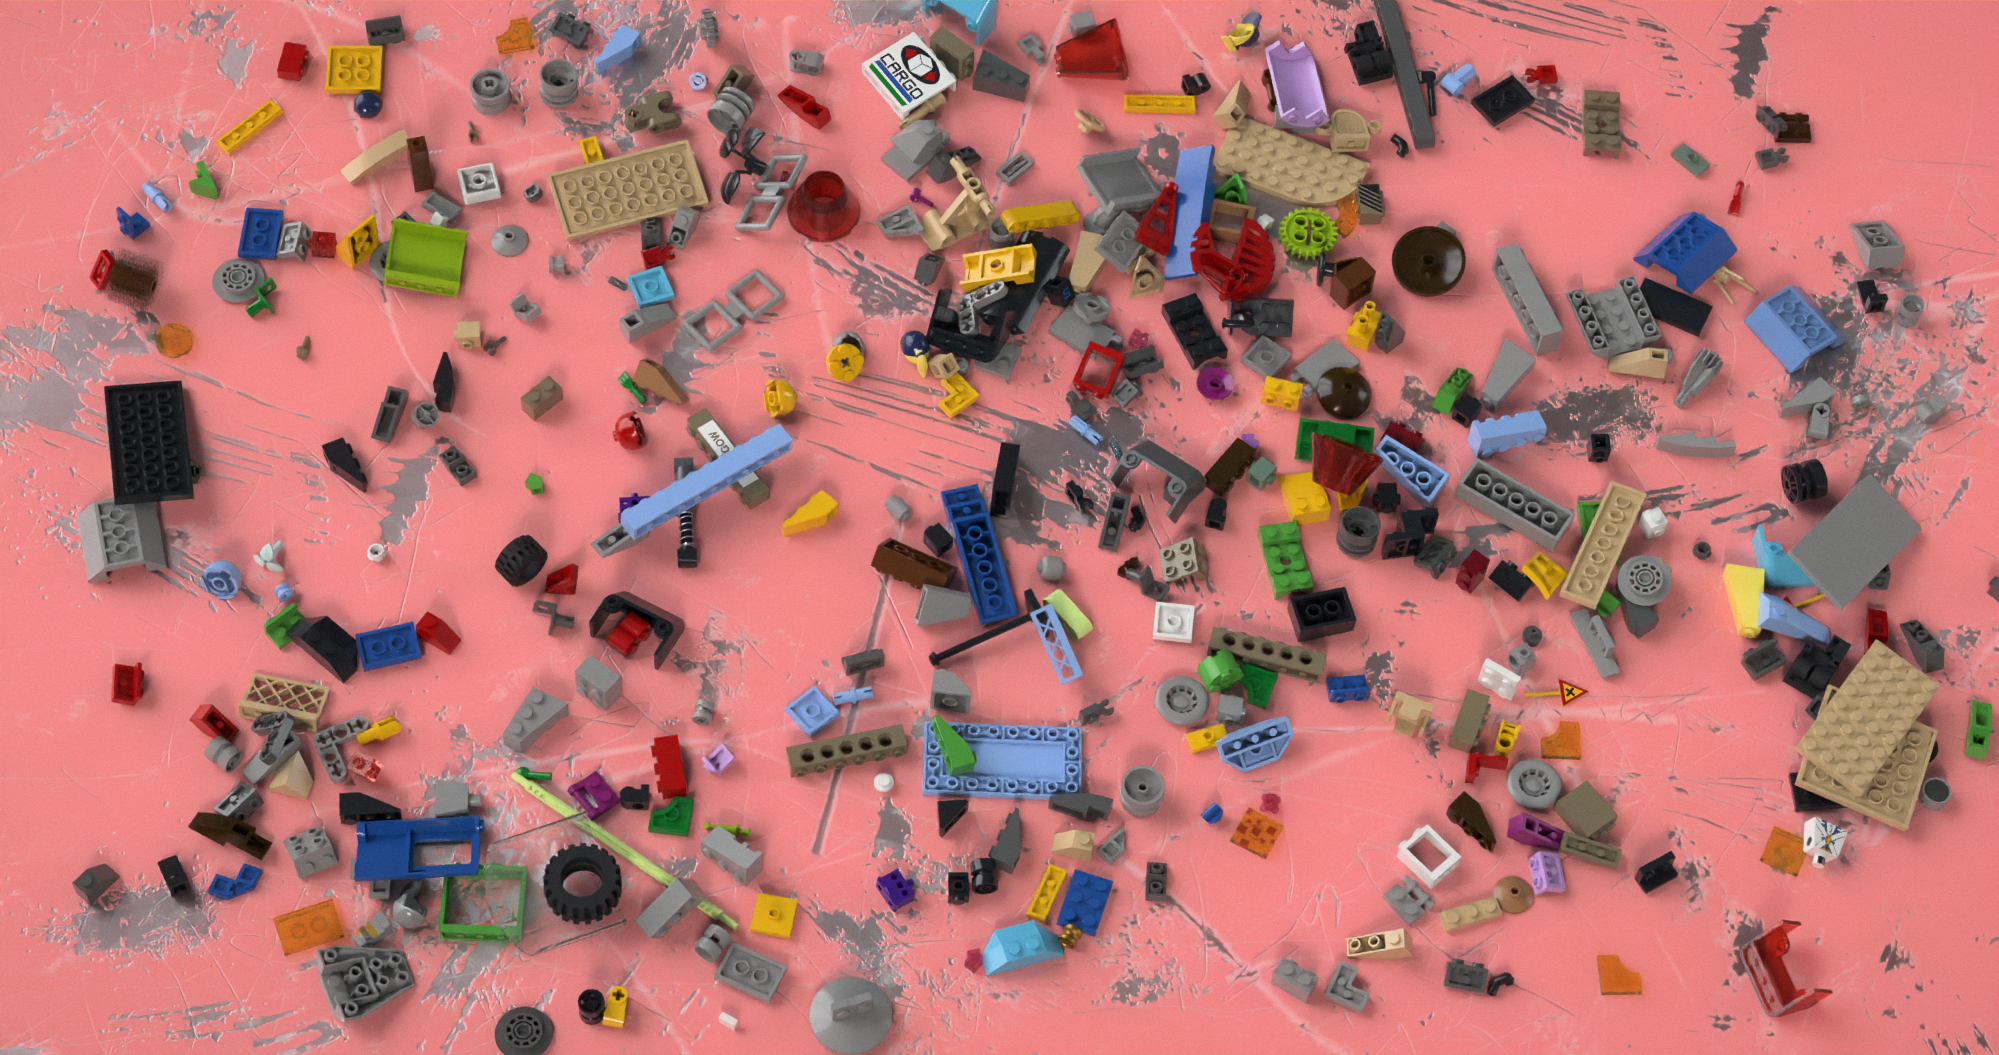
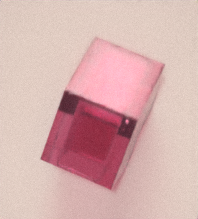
[964,948,983,973]

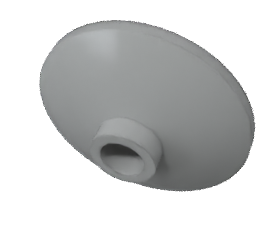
[491,225,528,257]

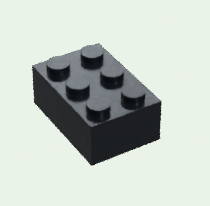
[1287,587,1356,642]

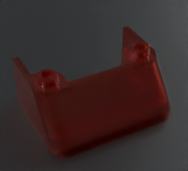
[1740,920,1833,1017]

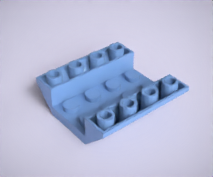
[1744,285,1848,374]

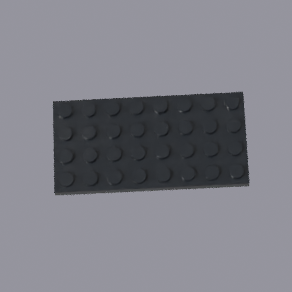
[104,380,194,505]

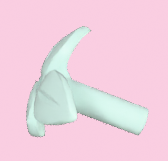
[253,540,284,572]

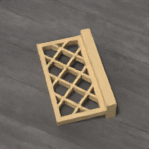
[238,673,330,732]

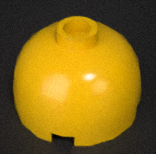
[763,379,798,417]

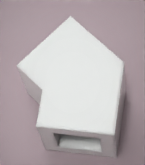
[430,211,449,227]
[1256,214,1274,231]

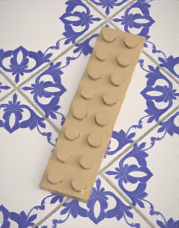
[1559,481,1647,610]

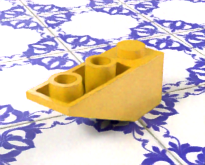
[782,490,839,537]

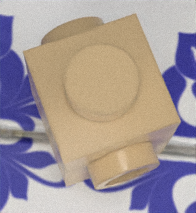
[453,321,481,349]

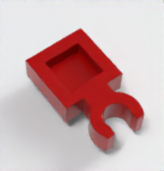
[1525,65,1558,84]
[641,245,676,270]

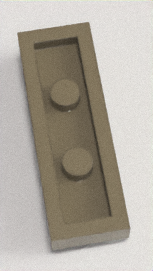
[1559,831,1622,870]

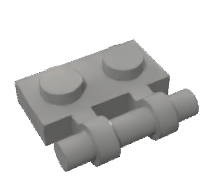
[1382,875,1435,926]

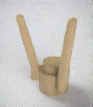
[1712,265,1757,305]

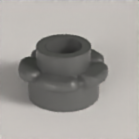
[1693,542,1711,560]

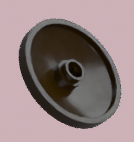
[1392,226,1466,297]

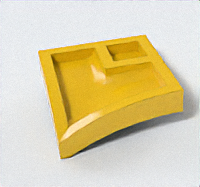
[1521,551,1569,600]

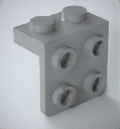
[284,826,338,879]

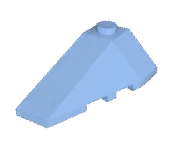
[1758,592,1830,647]

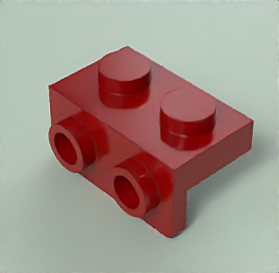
[111,662,144,706]

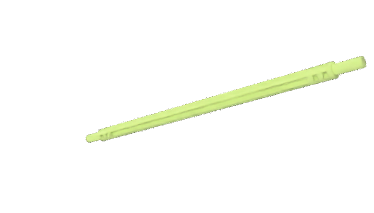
[511,771,739,931]

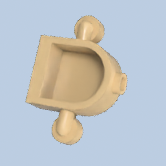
[1315,109,1382,152]

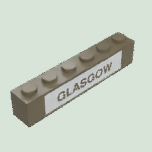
[686,408,769,510]

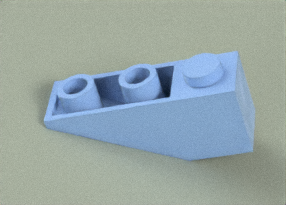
[594,24,641,74]

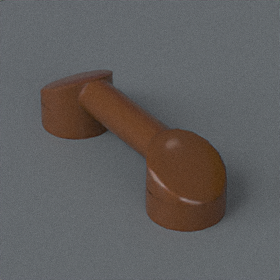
[1261,69,1278,112]

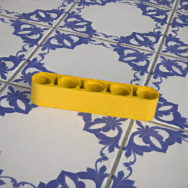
[1000,200,1081,233]

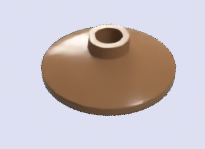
[1493,876,1533,914]

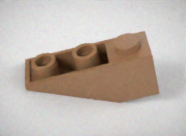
[632,358,689,405]

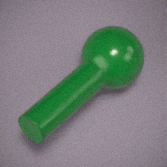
[516,767,552,781]

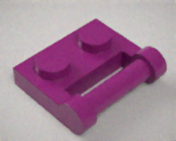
[567,771,620,821]

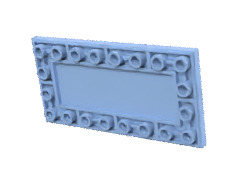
[922,721,1082,800]

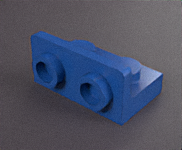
[1325,674,1370,703]

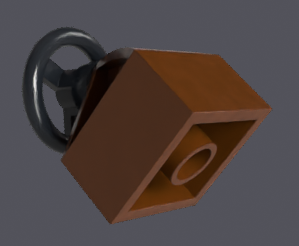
[1316,250,1376,310]

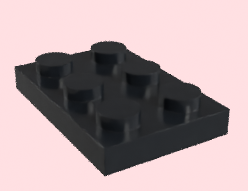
[1471,75,1535,127]

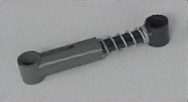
[674,457,697,568]

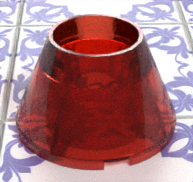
[787,170,860,242]
[1311,431,1384,496]

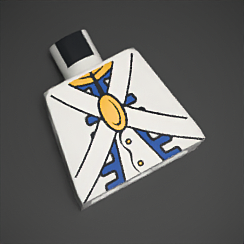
[1803,817,1848,868]

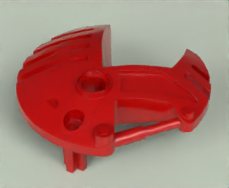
[1190,217,1275,302]

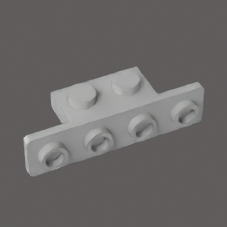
[1569,608,1620,679]

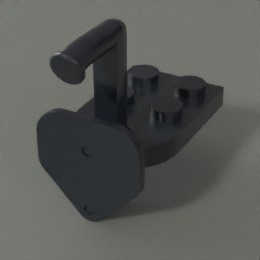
[1222,297,1294,337]

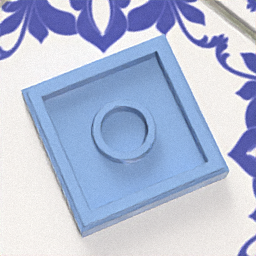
[784,686,840,738]

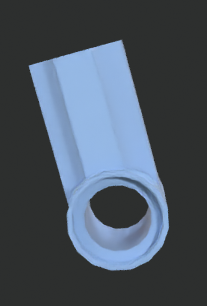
[1441,64,1477,96]

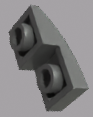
[438,446,477,487]
[1145,862,1167,902]

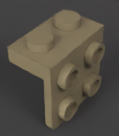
[1159,537,1209,583]

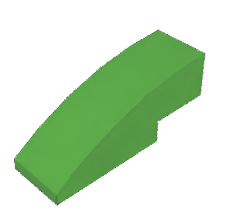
[1965,700,1992,760]

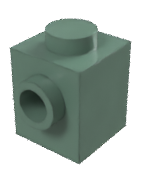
[1246,457,1277,491]

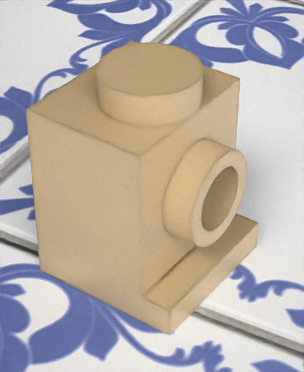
[928,353,960,379]

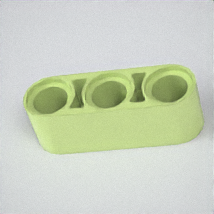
[1042,589,1093,641]

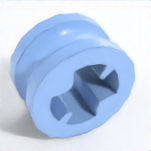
[274,582,294,601]

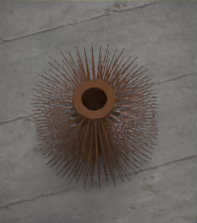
[103,247,163,311]

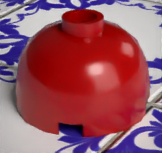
[612,411,646,450]

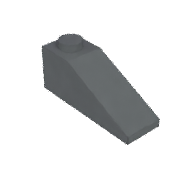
[1098,492,1131,552]
[1615,582,1659,639]

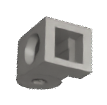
[1914,393,1948,423]

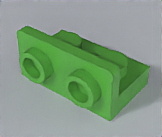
[264,603,306,650]

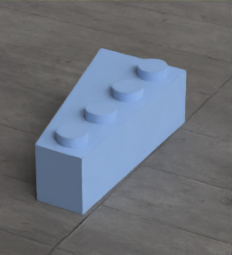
[1374,435,1450,508]

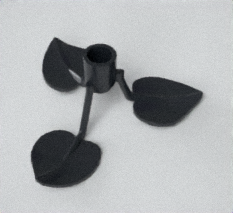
[719,127,766,205]

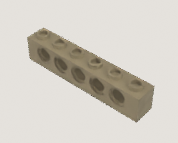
[1207,627,1327,683]
[786,724,908,777]

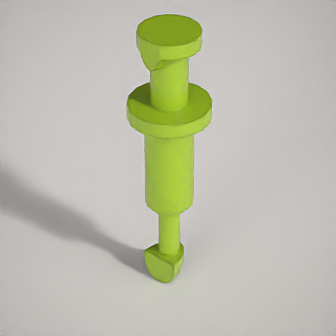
[703,822,751,838]

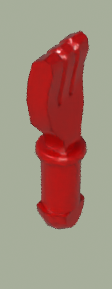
[1727,181,1745,216]

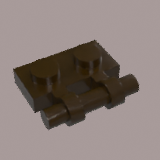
[1774,112,1812,143]

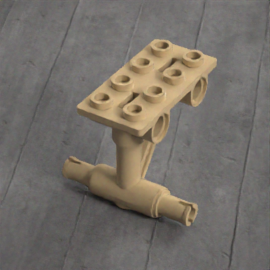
[920,156,997,253]

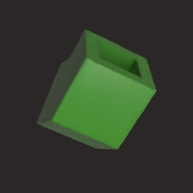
[525,473,543,495]

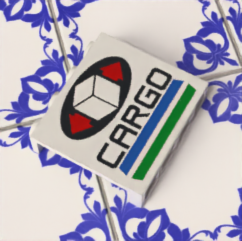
[862,32,957,121]

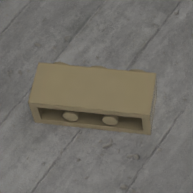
[1448,689,1491,753]

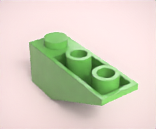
[1432,367,1474,415]

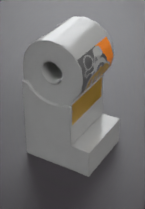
[351,911,393,948]

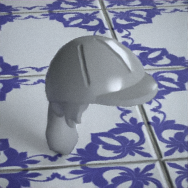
[393,879,427,928]

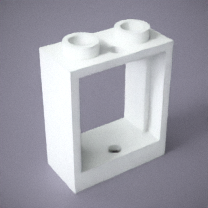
[1397,824,1461,889]

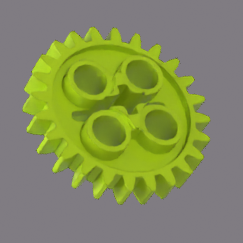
[1279,207,1338,260]

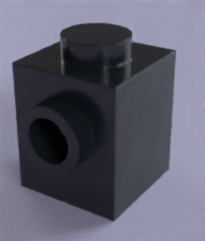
[1586,434,1611,463]
[1373,483,1401,514]

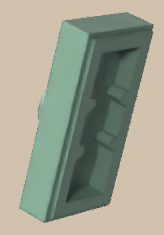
[1671,143,1710,178]

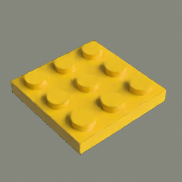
[325,46,383,94]

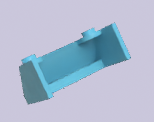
[922,0,998,46]
[1752,525,1816,589]

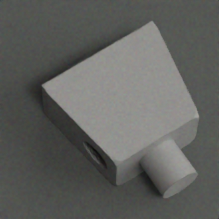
[435,780,481,818]

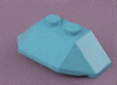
[981,920,1064,977]

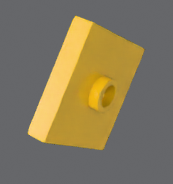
[750,893,798,939]

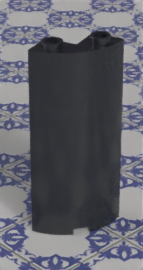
[977,230,1070,335]

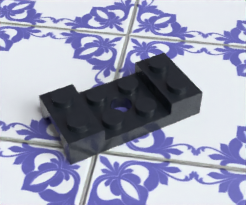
[1161,293,1228,370]

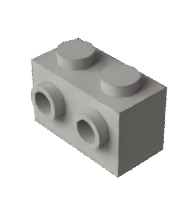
[1271,957,1318,1003]

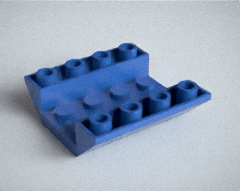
[1633,212,1737,294]

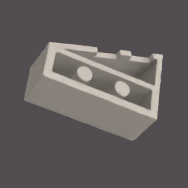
[503,687,569,753]
[635,878,708,939]

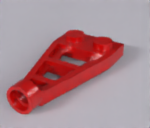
[1134,181,1179,256]

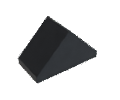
[937,800,969,837]

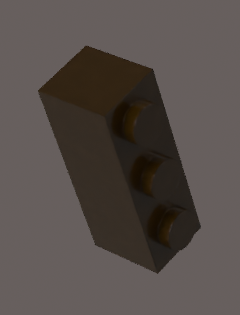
[1204,438,1256,497]

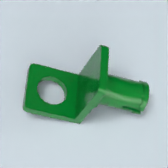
[245,278,277,318]

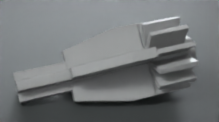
[1674,348,1724,408]

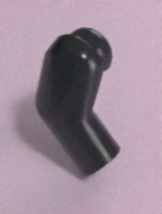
[1390,134,1409,158]
[1128,506,1145,532]
[1487,972,1514,996]

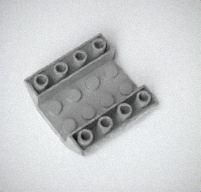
[1566,276,1662,360]
[77,498,167,583]

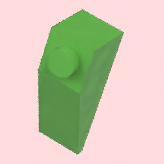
[931,715,977,776]

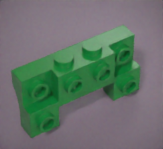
[1294,418,1375,470]

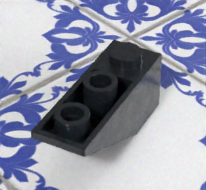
[321,437,368,492]
[339,792,402,825]

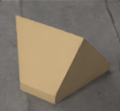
[1128,255,1164,299]
[268,750,314,800]

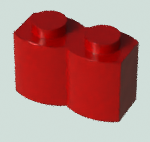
[277,42,310,81]
[607,611,651,658]

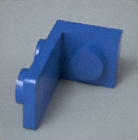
[116,206,150,240]

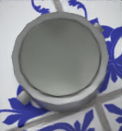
[1918,777,1952,811]

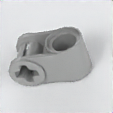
[788,49,824,76]
[1806,403,1830,440]

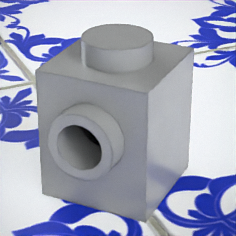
[1067,11,1096,40]
[1216,694,1246,725]

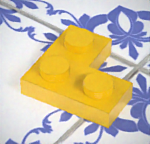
[938,372,979,419]

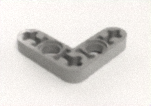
[957,280,1008,338]
[313,716,370,784]

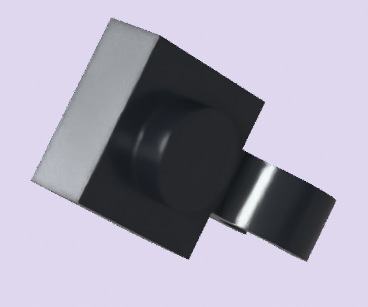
[1065,480,1094,514]

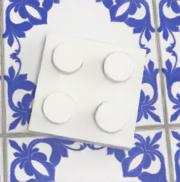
[1152,601,1195,643]
[1477,658,1521,701]

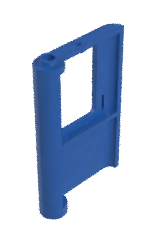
[354,816,484,882]

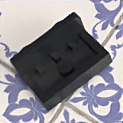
[1488,560,1535,602]

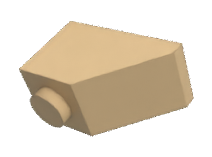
[1051,830,1096,861]

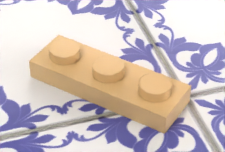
[1438,896,1503,933]

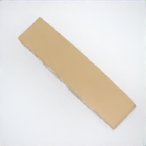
[340,129,410,185]

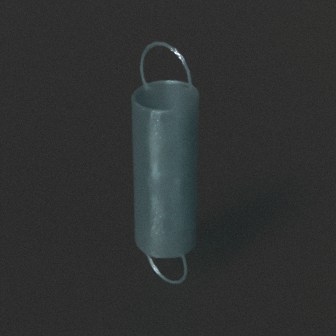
[607,276,628,291]

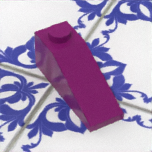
[1507,812,1565,851]

